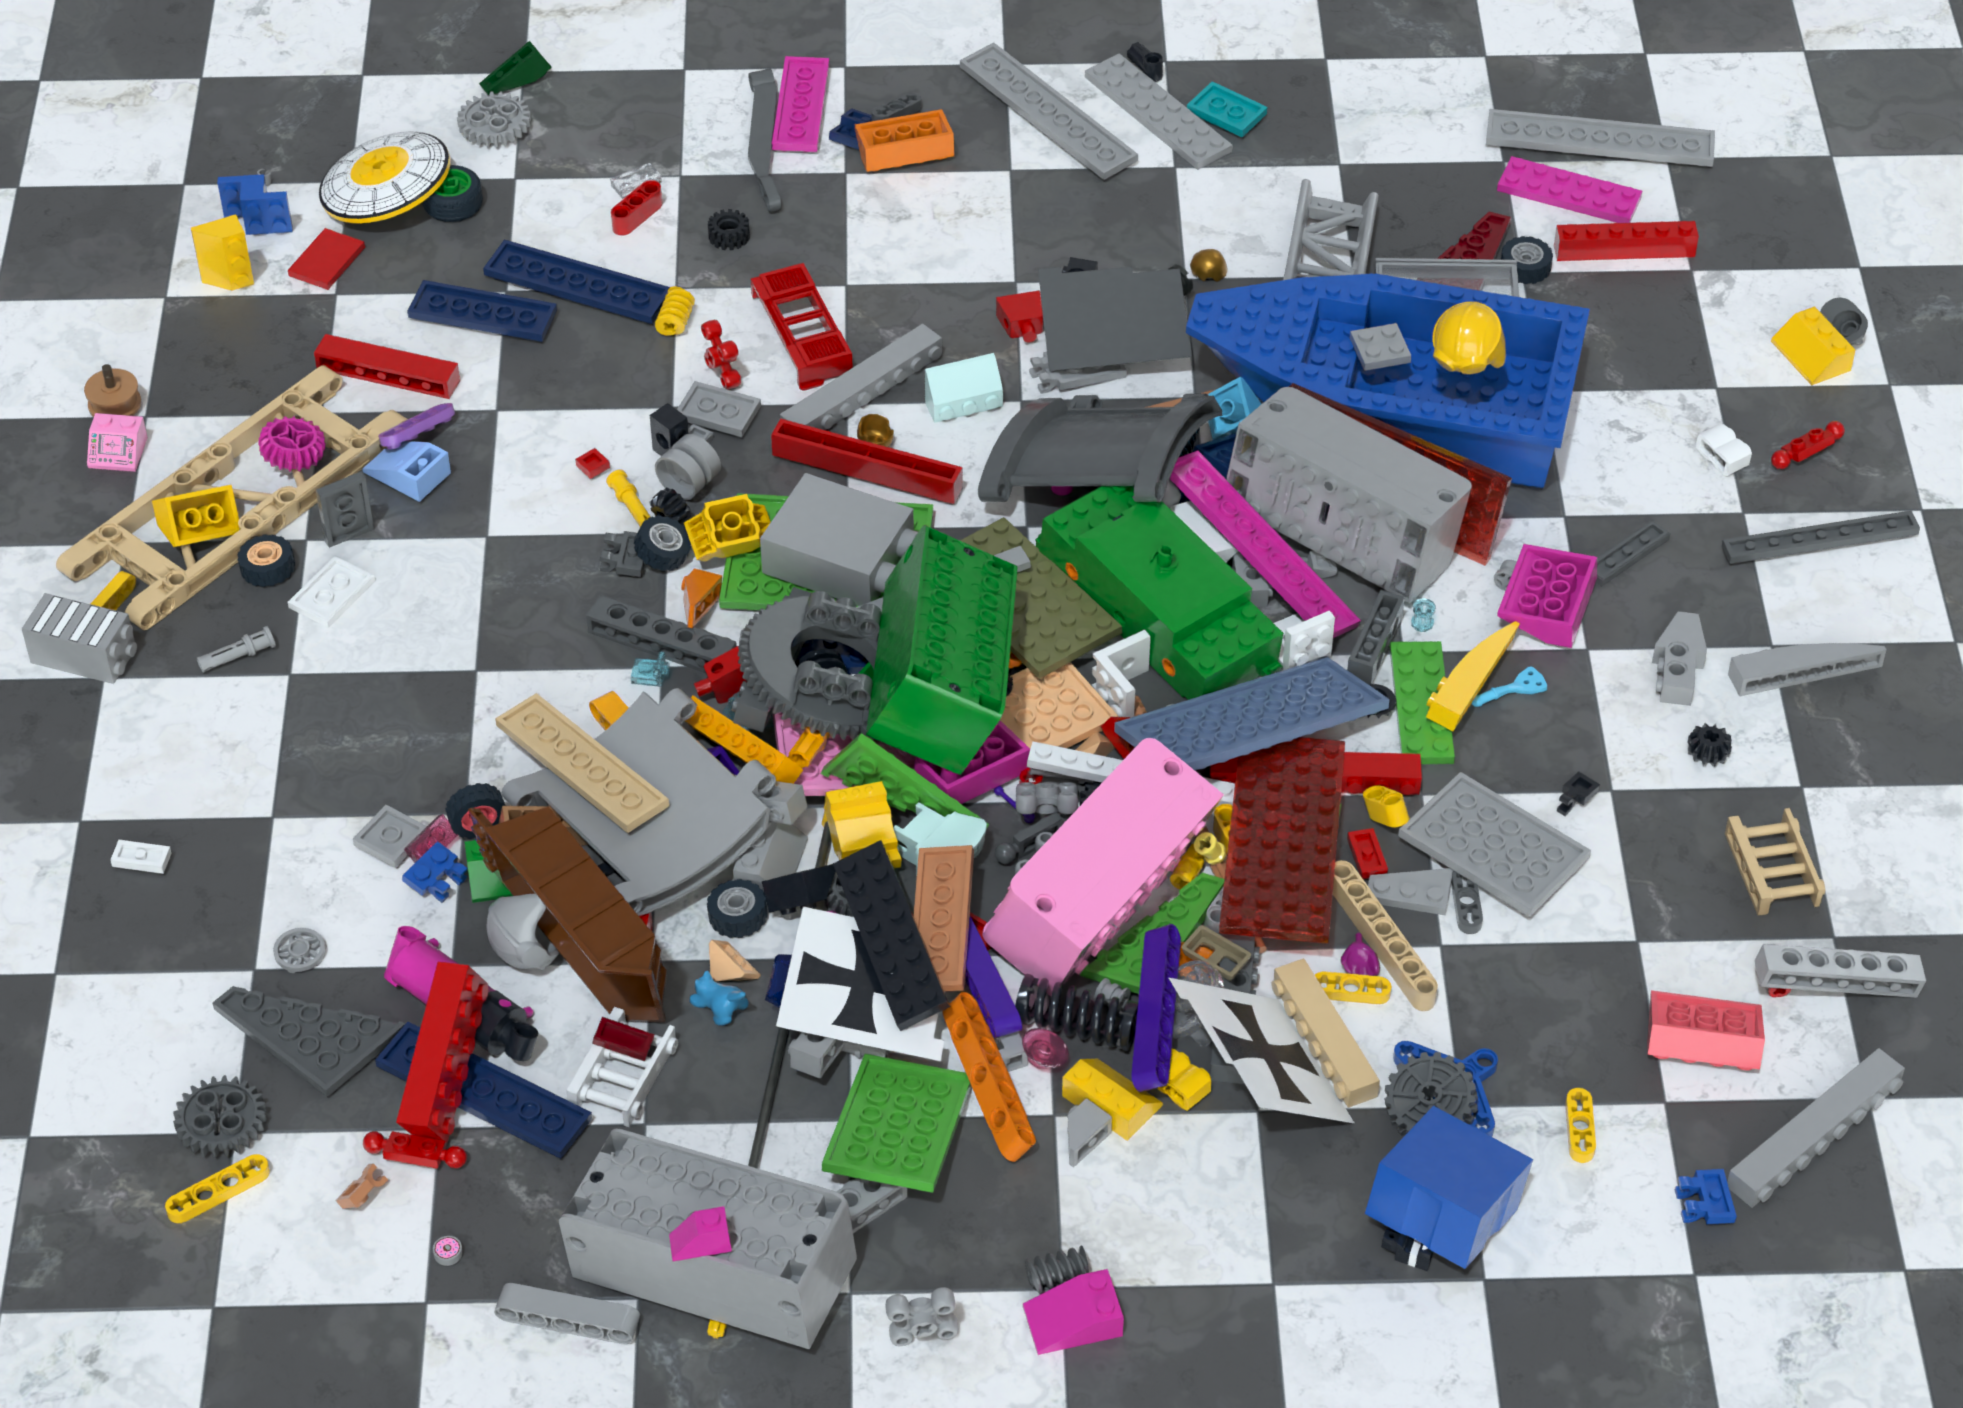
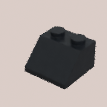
[761,864,836,916]

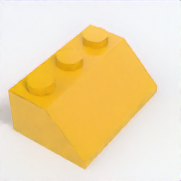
[191,214,254,291]
[1771,306,1856,386]
[152,485,239,547]
[1062,1058,1163,1141]

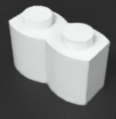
[1696,423,1752,476]

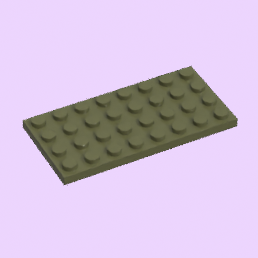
[960,517,1122,679]

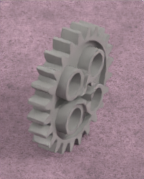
[457,91,531,147]

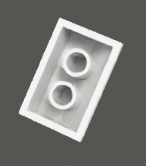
[1170,501,1238,562]

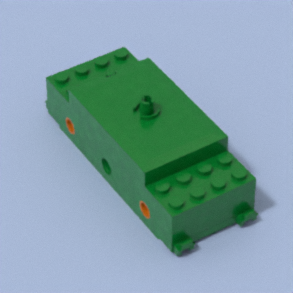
[1035,486,1284,700]

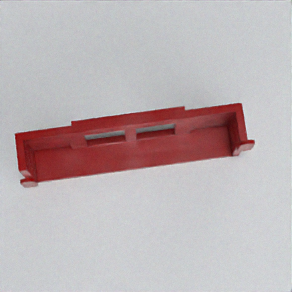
[751,263,853,391]

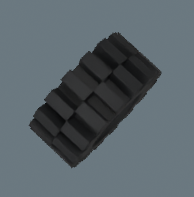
[708,209,750,250]

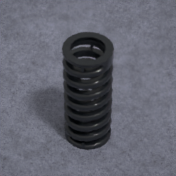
[1015,974,1138,1051]

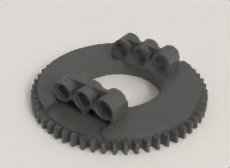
[738,591,881,740]

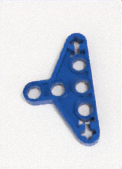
[1393,1041,1498,1137]

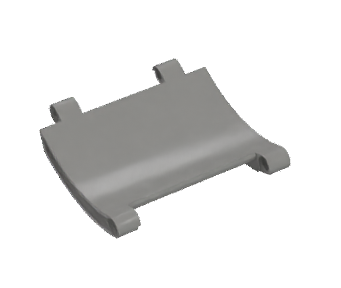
[501,688,776,916]

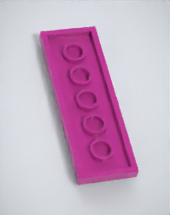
[772,56,829,152]
[1497,156,1643,223]

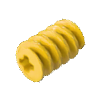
[655,286,695,336]

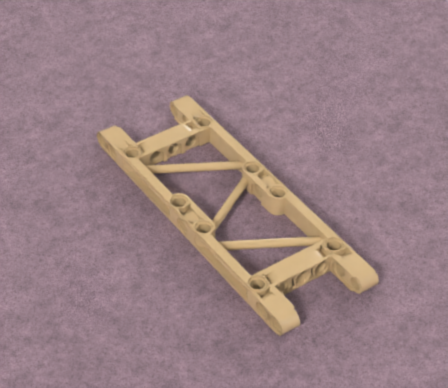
[56,365,408,630]

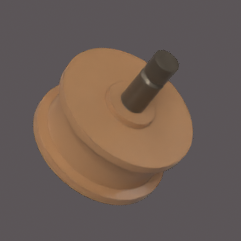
[84,364,142,417]

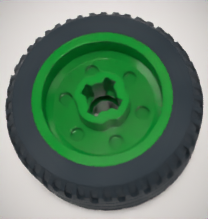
[422,165,483,222]

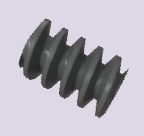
[1025,1245,1089,1294]

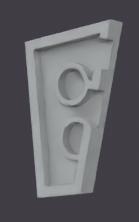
[1368,868,1453,915]

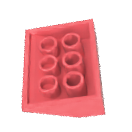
[1647,990,1765,1070]

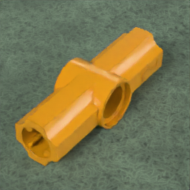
[788,726,830,768]

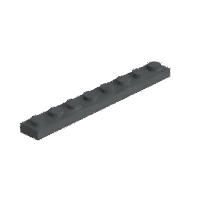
[1721,511,1920,564]

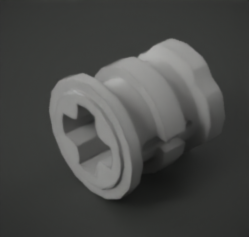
[1094,978,1131,1013]

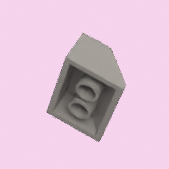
[733,821,808,891]

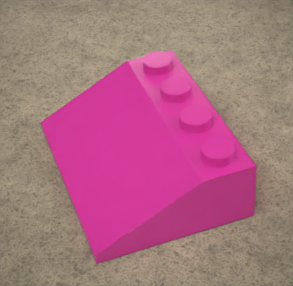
[1497,544,1597,648]

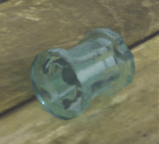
[1411,598,1436,632]

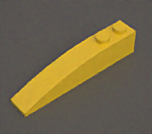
[1426,621,1520,731]

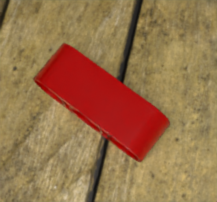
[611,180,662,236]

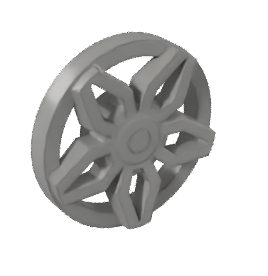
[273,928,325,973]

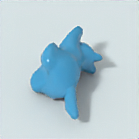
[689,971,749,1026]

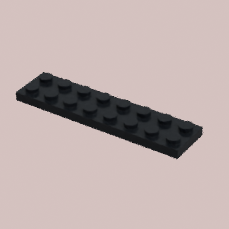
[833,840,950,1031]

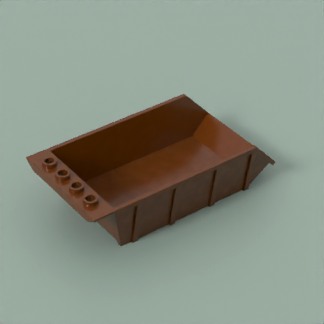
[468,806,667,1022]

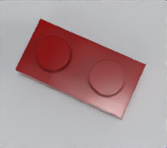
[1347,828,1388,879]

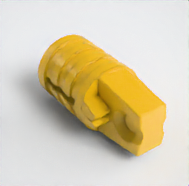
[1170,843,1204,890]

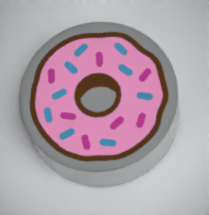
[433,1236,463,1266]

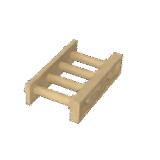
[1725,808,1825,916]

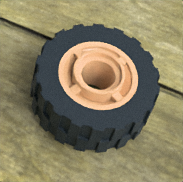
[237,534,296,587]

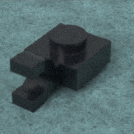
[1557,771,1600,816]

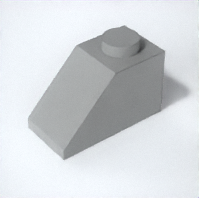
[1067,1098,1112,1167]

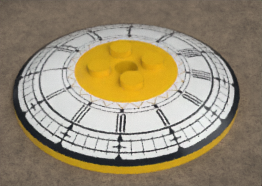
[319,132,451,223]

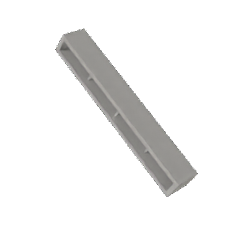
[780,324,942,430]
[1727,1048,1905,1208]

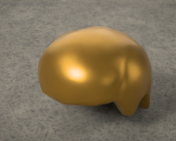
[1190,249,1228,282]
[857,414,894,447]

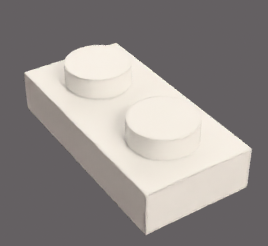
[111,840,172,874]

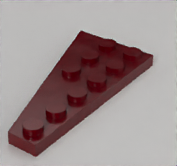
[1417,212,1511,291]

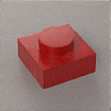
[575,448,610,479]

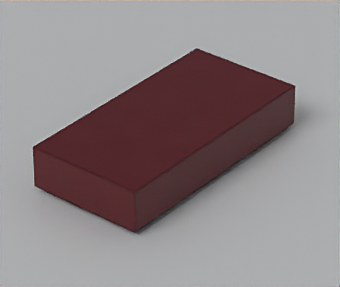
[592,1017,655,1062]

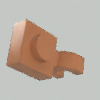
[335,1163,388,1209]

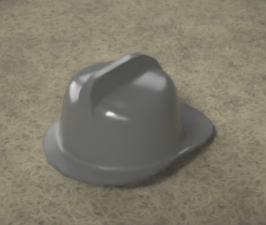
[1820,297,1868,345]

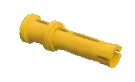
[606,469,651,526]

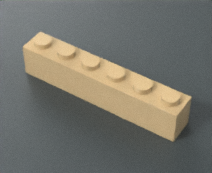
[1271,958,1380,1108]

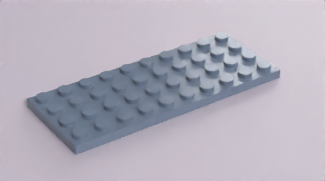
[1114,657,1389,770]

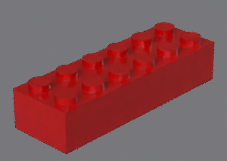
[396,961,489,1143]

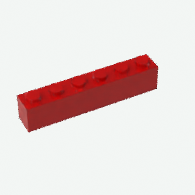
[1554,221,1699,261]
[314,334,460,399]

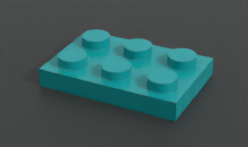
[1187,81,1268,137]

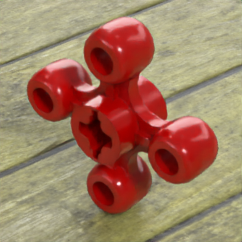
[701,319,741,390]

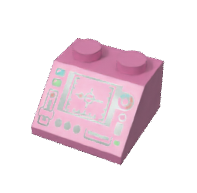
[87,413,148,472]

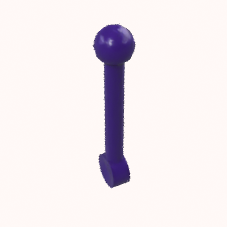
[994,786,1035,823]

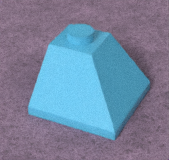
[1208,377,1261,440]

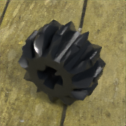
[650,487,691,525]
[1687,723,1732,767]

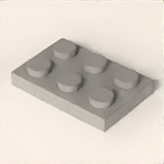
[677,381,761,437]

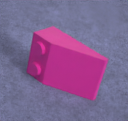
[1023,1269,1124,1355]

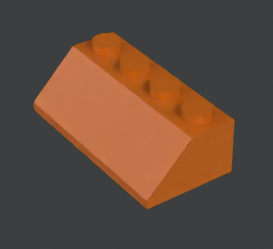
[855,109,954,172]

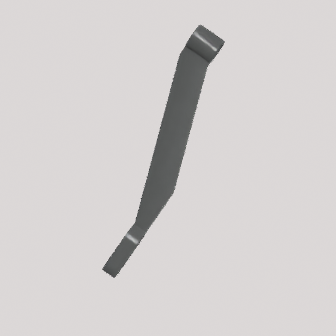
[748,69,781,212]

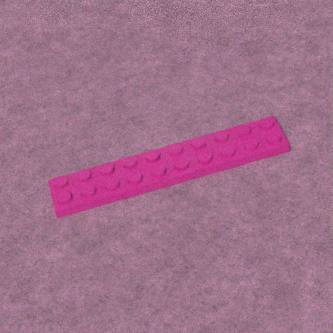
[1169,451,1361,638]

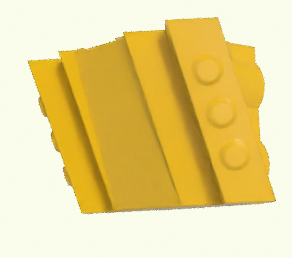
[684,494,771,562]
[825,781,902,868]

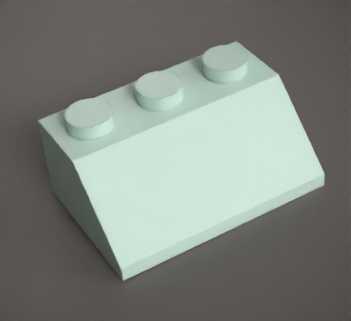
[925,353,1003,423]

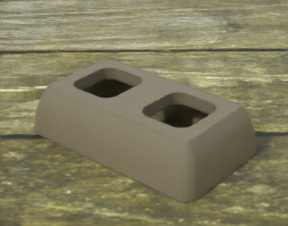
[1182,925,1251,981]

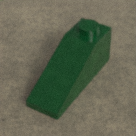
[479,41,552,95]

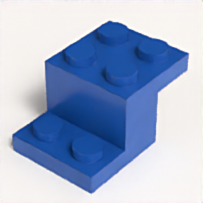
[217,174,293,235]

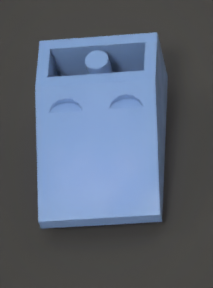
[363,441,451,502]

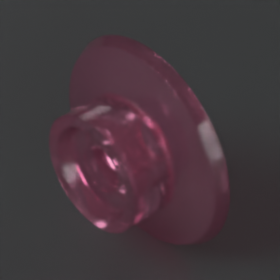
[1022,1028,1069,1069]

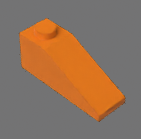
[681,568,722,628]

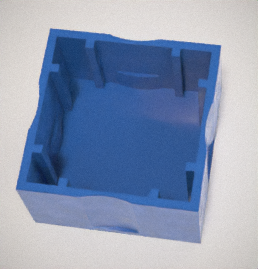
[1365,1106,1533,1269]

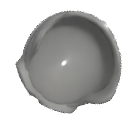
[486,894,559,971]

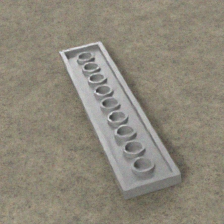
[960,42,1138,180]
[1486,109,1715,167]

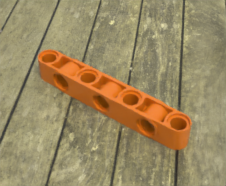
[942,992,1036,1162]

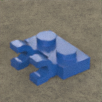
[402,841,468,903]
[1674,1169,1737,1224]

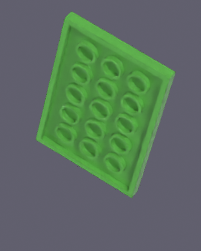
[822,1054,971,1193]

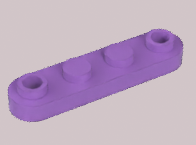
[378,403,455,449]

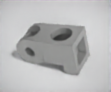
[993,1032,1028,1072]

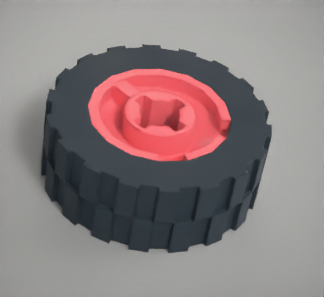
[445,783,506,839]

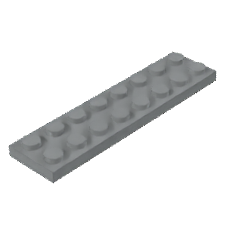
[1085,53,1233,170]

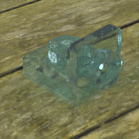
[631,651,670,687]

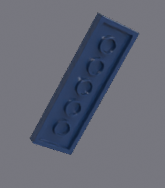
[407,280,557,342]

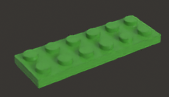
[1390,641,1455,764]

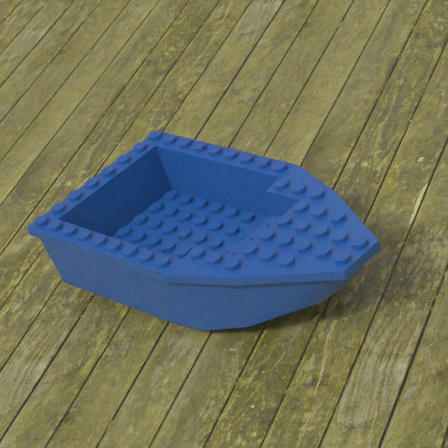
[1186,274,1590,488]

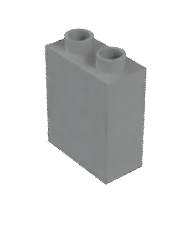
[760,473,918,606]

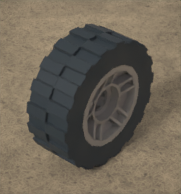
[1501,236,1553,284]

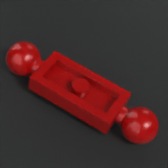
[1771,421,1845,469]
[363,1131,467,1169]

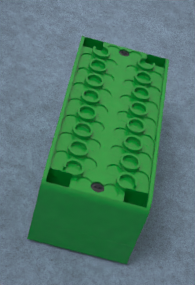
[866,525,1018,775]

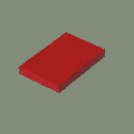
[288,228,365,290]

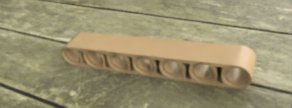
[1329,860,1438,1011]

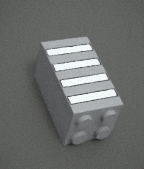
[22,593,137,684]

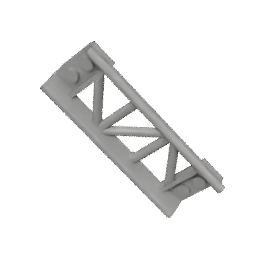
[1283,179,1379,280]

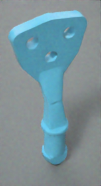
[1472,667,1547,707]

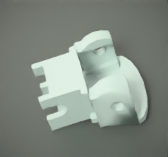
[893,803,987,876]

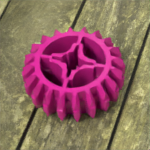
[258,416,326,472]

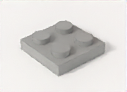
[1350,323,1411,371]
[353,805,429,868]

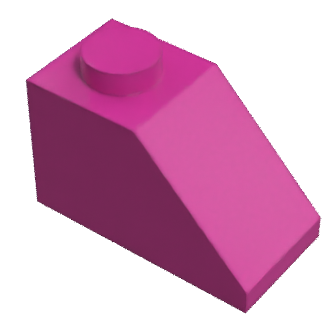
[669,1206,732,1262]

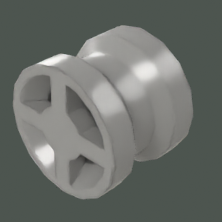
[1494,560,1517,591]

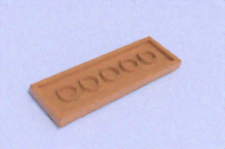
[914,845,974,991]

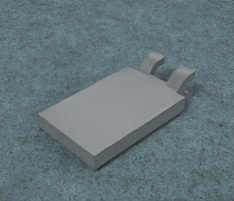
[1029,352,1127,394]

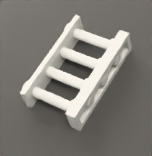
[566,1007,678,1127]

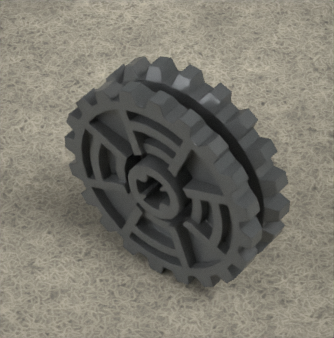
[1384,1052,1478,1136]

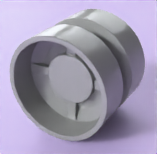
[655,434,721,500]

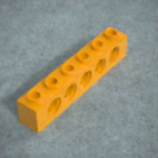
[684,695,803,784]

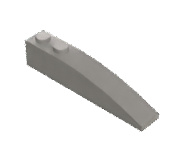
[1728,643,1886,697]

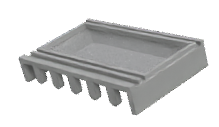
[1374,258,1519,297]

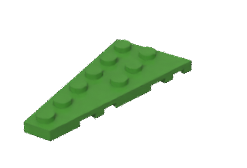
[820,733,989,830]

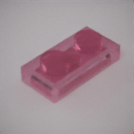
[404,814,458,863]

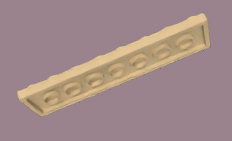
[495,693,669,833]

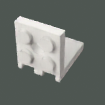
[1274,611,1335,671]
[1092,630,1150,718]

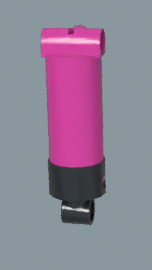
[384,926,538,1061]

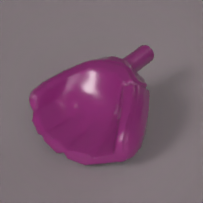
[1340,933,1380,976]

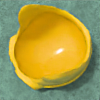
[1433,302,1506,375]

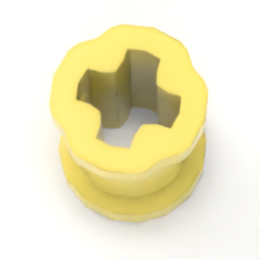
[1194,832,1226,865]

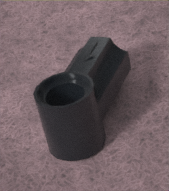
[1127,42,1163,82]

